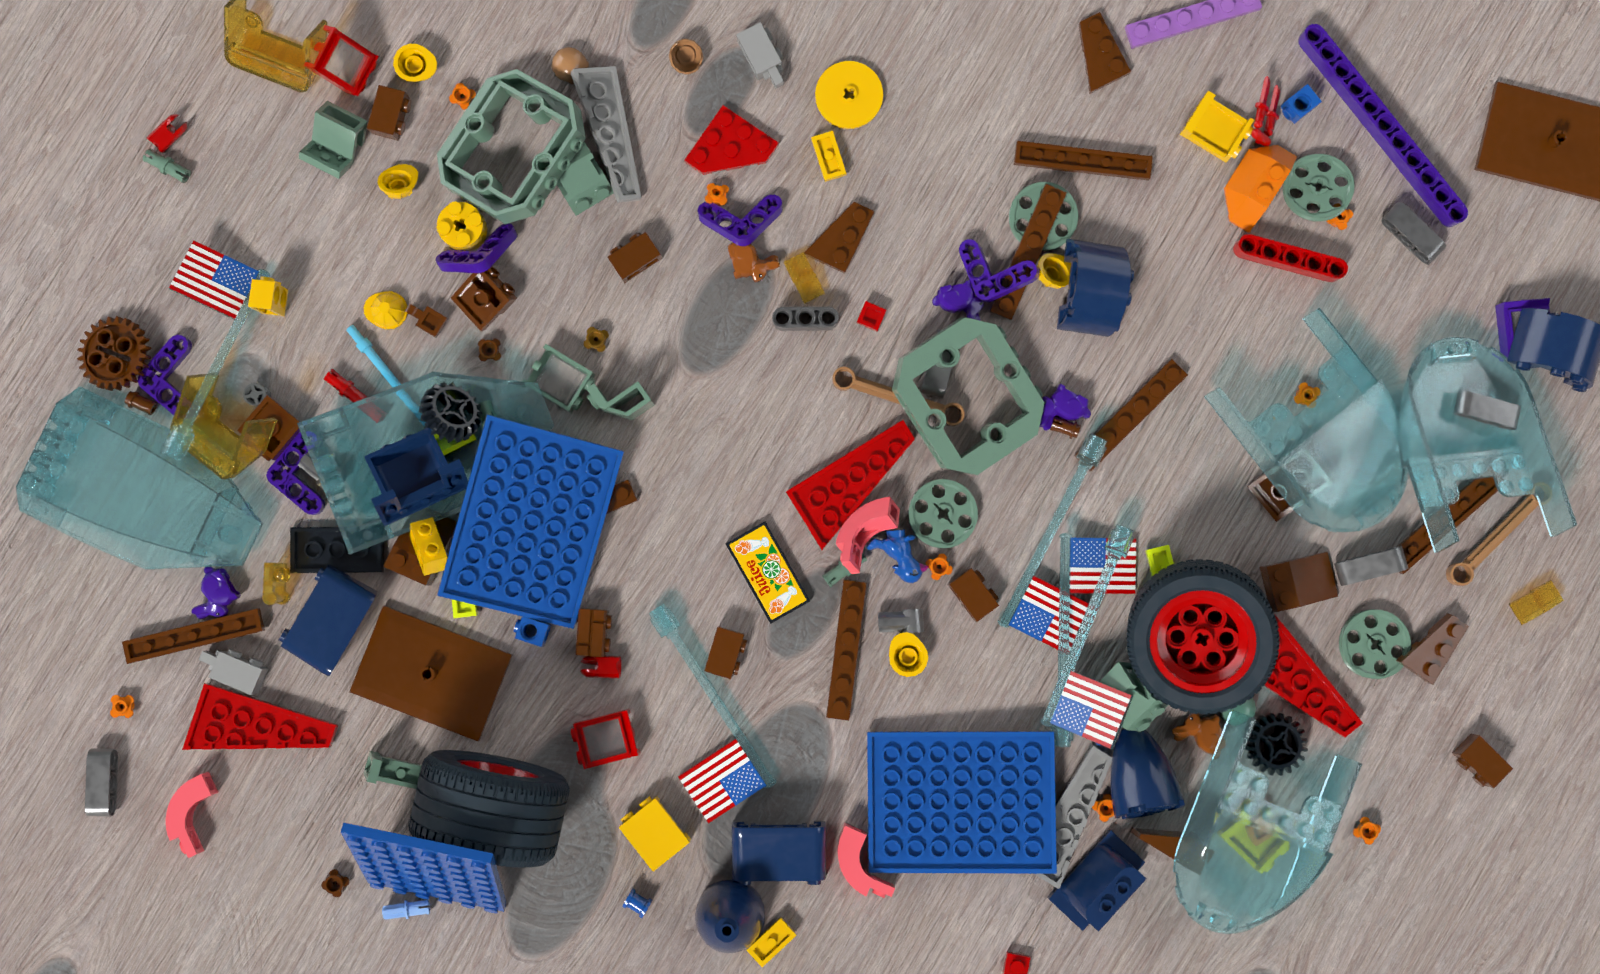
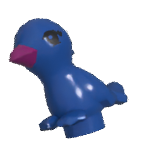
[866,530,929,583]

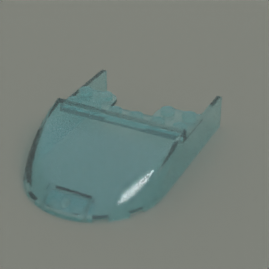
[1204,308,1408,533]
[1398,337,1577,553]
[1173,710,1362,934]

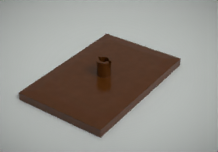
[1474,82,1600,202]
[349,606,513,742]

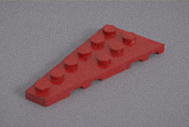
[786,420,915,550]
[1264,614,1363,738]
[182,683,338,750]

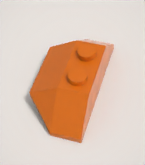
[1224,145,1297,233]

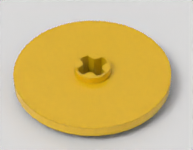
[815,61,883,129]

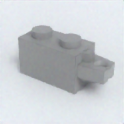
[736,22,784,89]
[199,648,269,695]

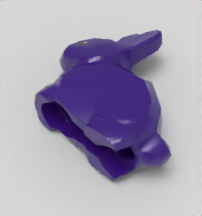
[932,280,984,321]
[1039,384,1091,431]
[191,566,241,620]

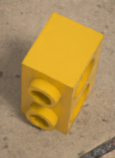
[248,276,288,317]
[410,517,447,576]

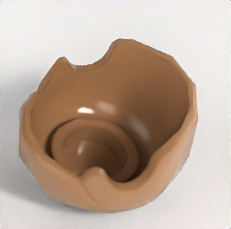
[669,38,703,75]
[551,47,589,84]

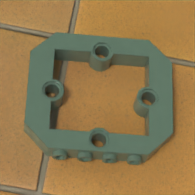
[437,69,586,224]
[892,317,1044,475]

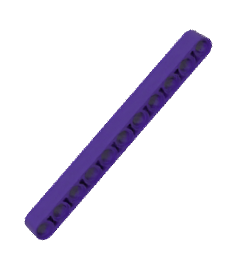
[1298,24,1468,227]

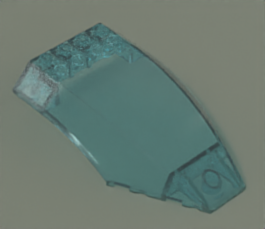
[297,371,554,555]
[16,387,263,570]

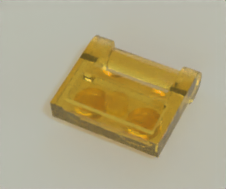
[263,563,290,605]

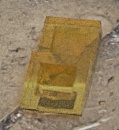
[783,252,825,304]
[1509,580,1564,625]

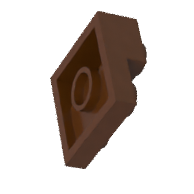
[451,266,517,331]
[237,395,304,461]

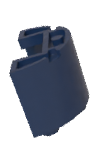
[1057,239,1134,337]
[1507,308,1600,392]

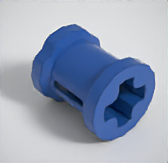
[622,888,652,918]

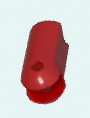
[146,114,187,153]
[580,656,621,678]

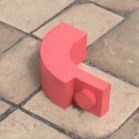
[836,496,900,574]
[166,772,218,858]
[837,823,895,898]

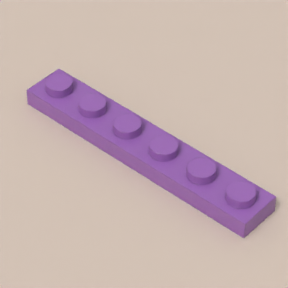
[1125,0,1262,49]

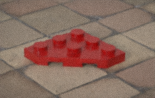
[684,105,779,175]

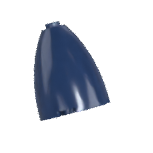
[1110,729,1185,819]
[695,879,765,953]

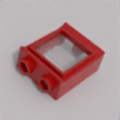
[303,25,379,96]
[571,709,640,769]

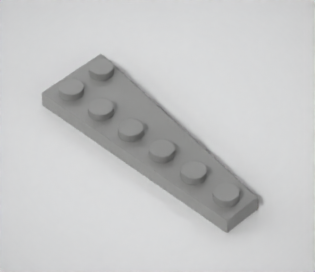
[571,66,641,203]
[1035,745,1112,889]

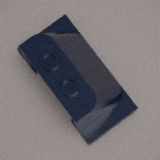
[364,428,468,527]
[1047,829,1147,932]

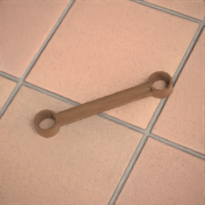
[832,367,965,427]
[1446,482,1554,586]

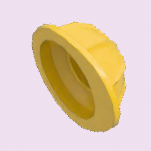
[393,44,437,82]
[377,164,418,200]
[1037,253,1071,289]
[364,291,408,329]
[889,632,928,677]

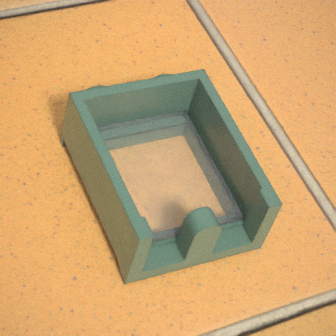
[522,344,596,414]

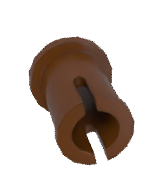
[125,391,158,415]
[1050,416,1081,439]

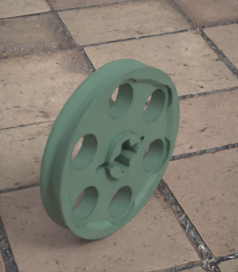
[1283,154,1355,221]
[1009,182,1078,251]
[908,479,978,548]
[1339,610,1411,679]

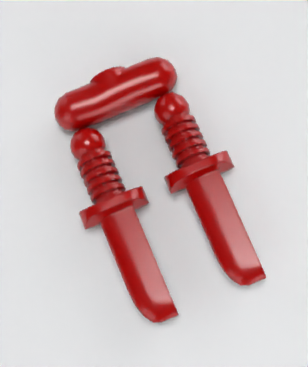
[1251,76,1280,147]

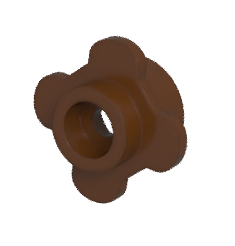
[478,338,501,362]
[321,869,350,897]

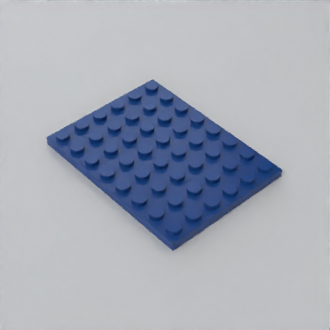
[437,414,624,629]
[867,731,1057,874]
[341,823,506,913]

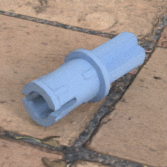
[382,899,430,920]

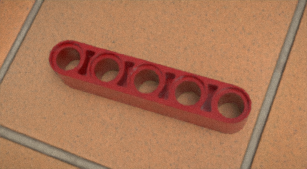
[1233,234,1348,282]

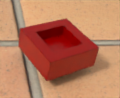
[856,301,886,332]
[1002,951,1030,974]

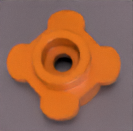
[449,83,476,110]
[705,183,729,206]
[1327,203,1353,230]
[1294,382,1321,409]
[926,553,952,580]
[110,695,134,718]
[1092,794,1114,822]
[1353,817,1381,845]

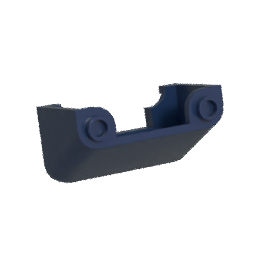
[279,564,378,676]
[732,821,826,885]

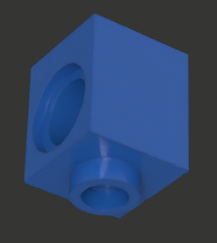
[1280,84,1322,124]
[514,617,552,647]

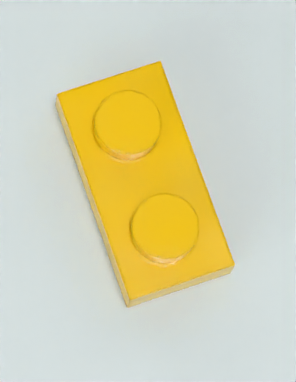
[811,131,846,182]
[746,917,797,967]

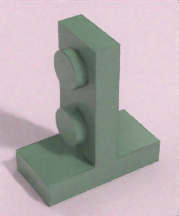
[364,751,421,789]

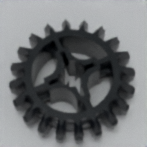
[418,381,483,443]
[1244,713,1308,776]

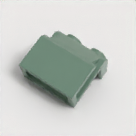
[299,101,368,179]
[546,142,614,216]
[586,382,655,421]
[1099,662,1169,732]

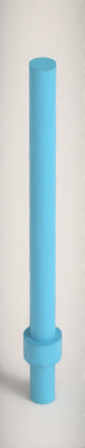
[346,325,432,431]

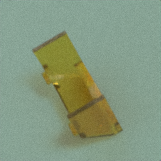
[224,0,327,92]
[170,373,277,479]

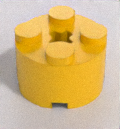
[436,201,488,251]

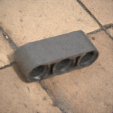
[1381,202,1446,265]
[772,307,839,331]
[921,329,952,398]
[1453,391,1521,430]
[1334,546,1409,586]
[85,749,118,817]

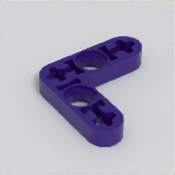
[698,195,783,246]
[435,223,518,273]
[959,239,1040,302]
[138,335,197,420]
[267,430,325,515]

